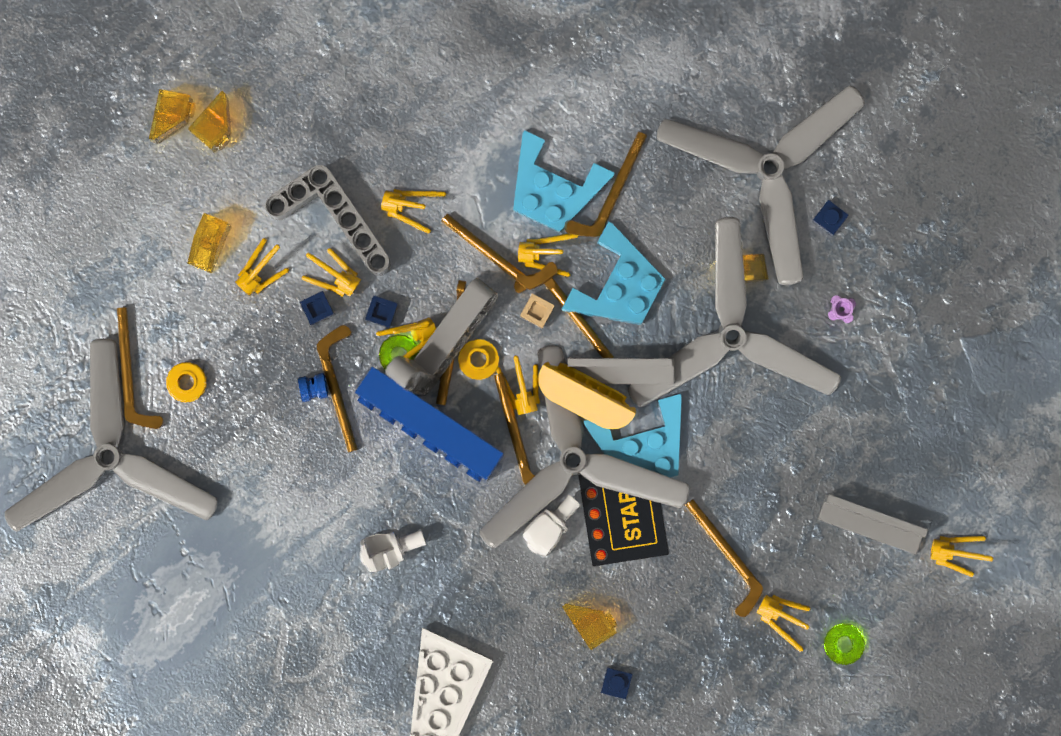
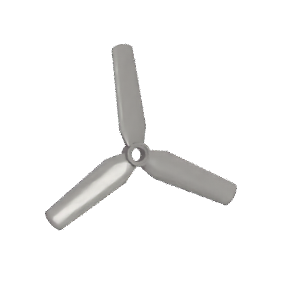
[657,86,865,285]
[628,217,841,407]
[4,338,218,532]
[479,345,689,548]

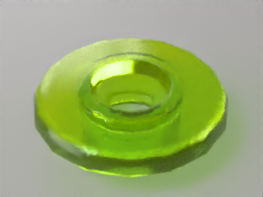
[379,334,419,370]
[824,623,865,665]

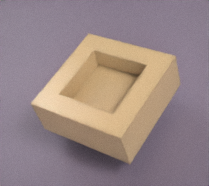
[520,294,555,329]

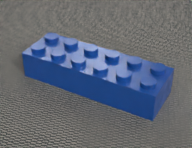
[355,366,504,482]

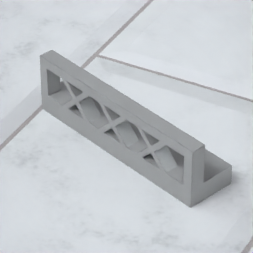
[568,358,675,384]
[817,495,928,555]

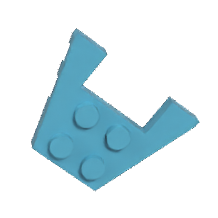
[513,130,615,233]
[561,221,665,325]
[583,394,682,478]

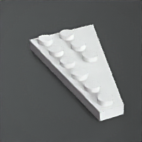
[410,628,493,736]

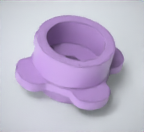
[828,295,856,323]

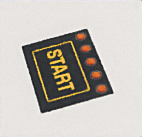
[577,464,669,566]

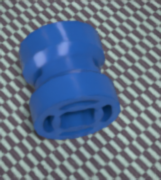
[298,373,329,403]

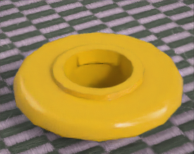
[458,339,499,380]
[166,362,207,403]

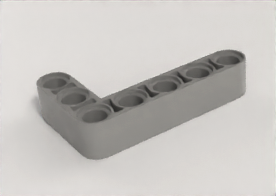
[265,165,390,276]
[385,278,498,395]

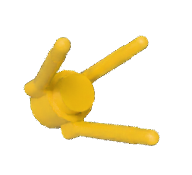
[381,189,446,234]
[518,234,579,277]
[235,238,289,296]
[302,248,361,297]
[376,317,436,359]
[496,355,540,415]
[930,536,994,577]
[756,594,810,652]

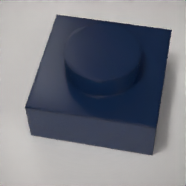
[812,200,849,236]
[300,291,334,326]
[365,295,398,329]
[601,667,632,699]

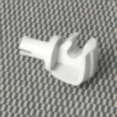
[523,495,581,557]
[359,530,426,572]

